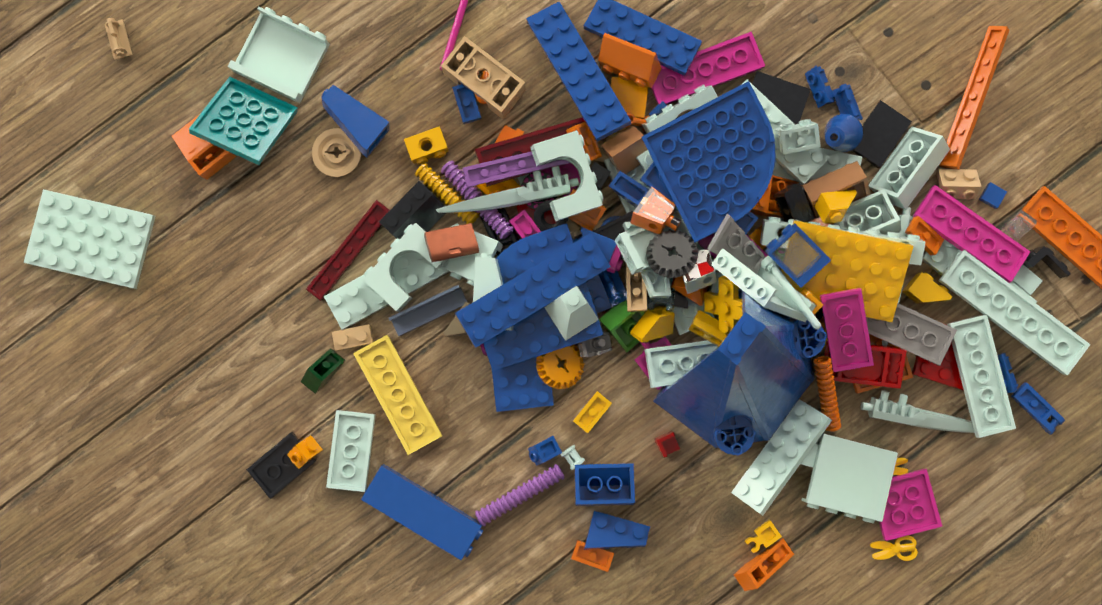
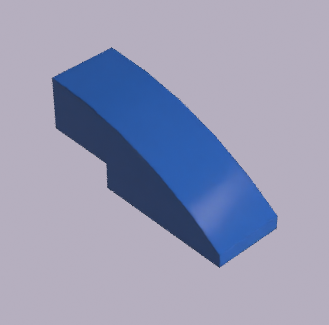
[609,171,649,208]

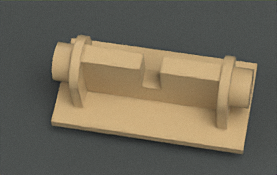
[105,18,133,60]

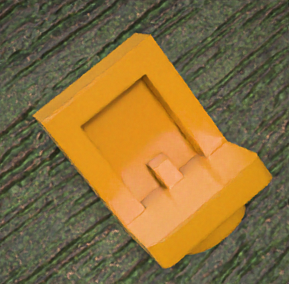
[287,435,323,469]

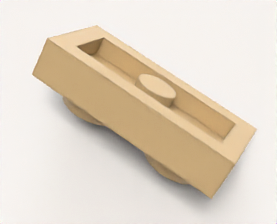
[332,324,374,351]

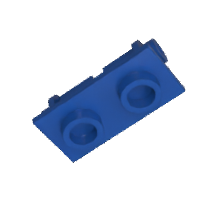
[805,66,835,108]
[832,84,863,121]
[598,269,627,307]
[998,353,1018,393]

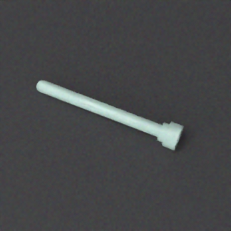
[761,256,821,329]

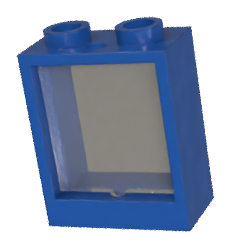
[766,223,831,288]

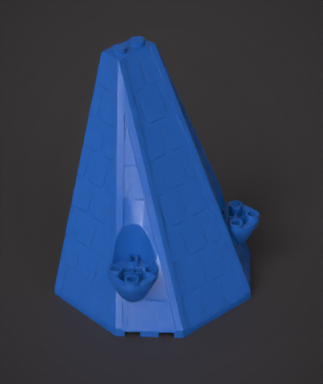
[653,288,827,455]

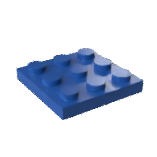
[492,357,554,412]

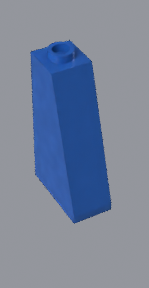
[321,85,389,158]

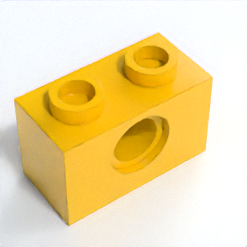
[404,126,449,165]

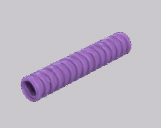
[441,161,514,239]
[475,464,565,526]

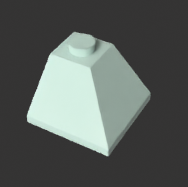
[544,286,599,341]

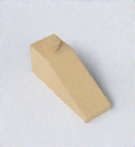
[626,264,647,312]

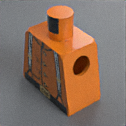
[630,187,681,234]

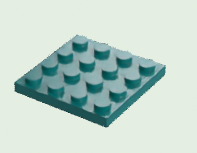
[189,77,298,165]

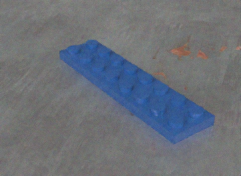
[526,2,631,142]
[455,233,611,348]

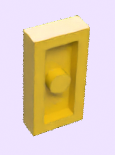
[573,391,612,433]

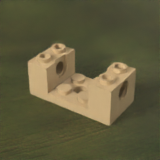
[441,36,526,119]

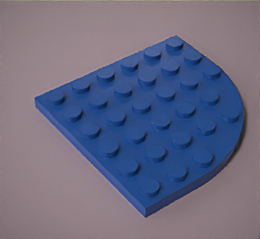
[641,81,776,243]
[483,223,604,371]

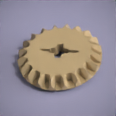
[312,128,361,178]

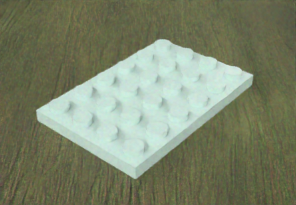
[24,189,156,289]

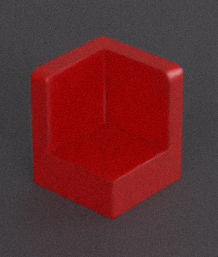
[654,431,680,458]

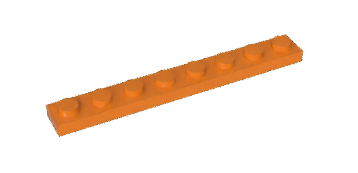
[939,26,1010,170]

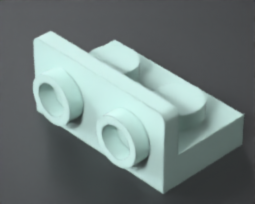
[775,119,821,155]

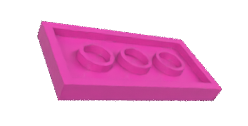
[820,288,874,372]

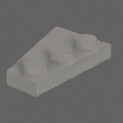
[707,214,765,274]

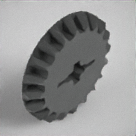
[646,229,698,278]

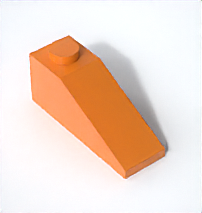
[734,538,794,591]

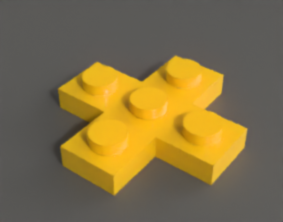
[704,276,743,335]

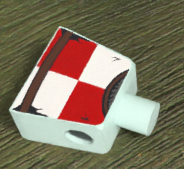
[682,249,718,294]

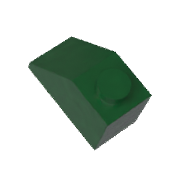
[301,348,345,394]

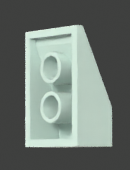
[834,189,901,235]

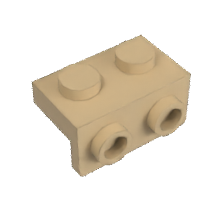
[936,169,981,200]

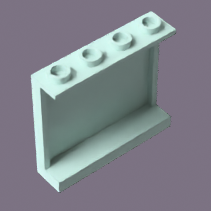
[228,6,330,104]
[712,248,816,322]
[801,434,898,523]

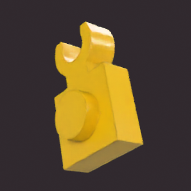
[744,520,782,553]

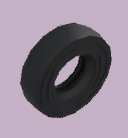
[534,200,568,232]

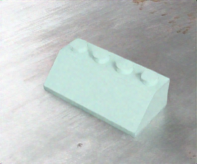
[869,126,950,210]

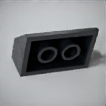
[379,181,446,239]

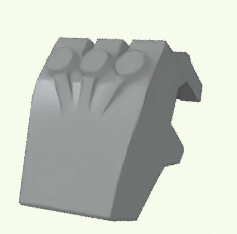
[578,332,612,358]

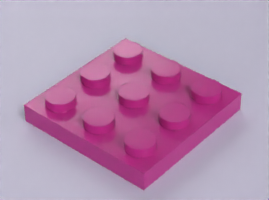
[879,469,943,541]

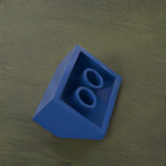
[575,463,635,506]

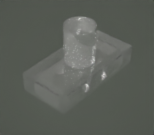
[999,209,1037,242]

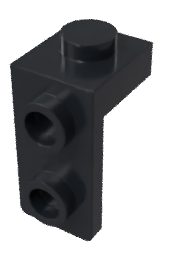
[1023,246,1071,278]

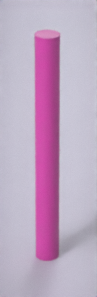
[440,0,468,70]

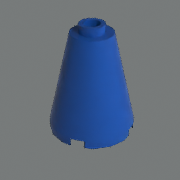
[824,114,863,152]

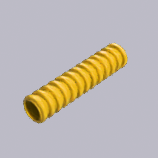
[415,163,479,224]

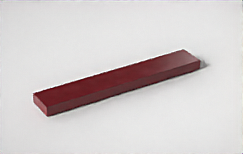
[306,200,390,301]

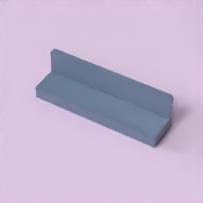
[388,285,468,336]

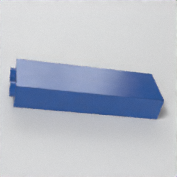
[361,464,483,560]

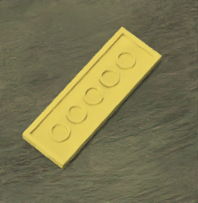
[353,335,443,455]

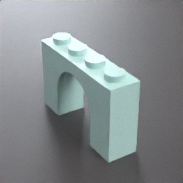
[642,85,718,134]
[531,131,603,222]
[362,223,449,312]

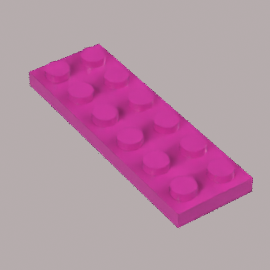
[651,31,765,105]
[912,185,1030,283]

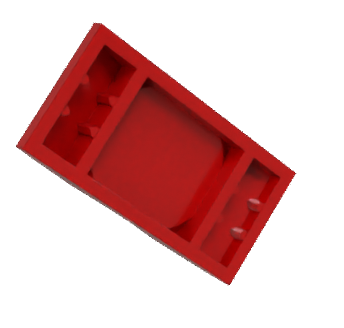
[824,341,907,389]

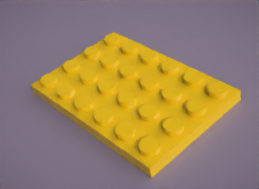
[781,220,914,322]

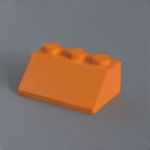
[598,33,662,88]

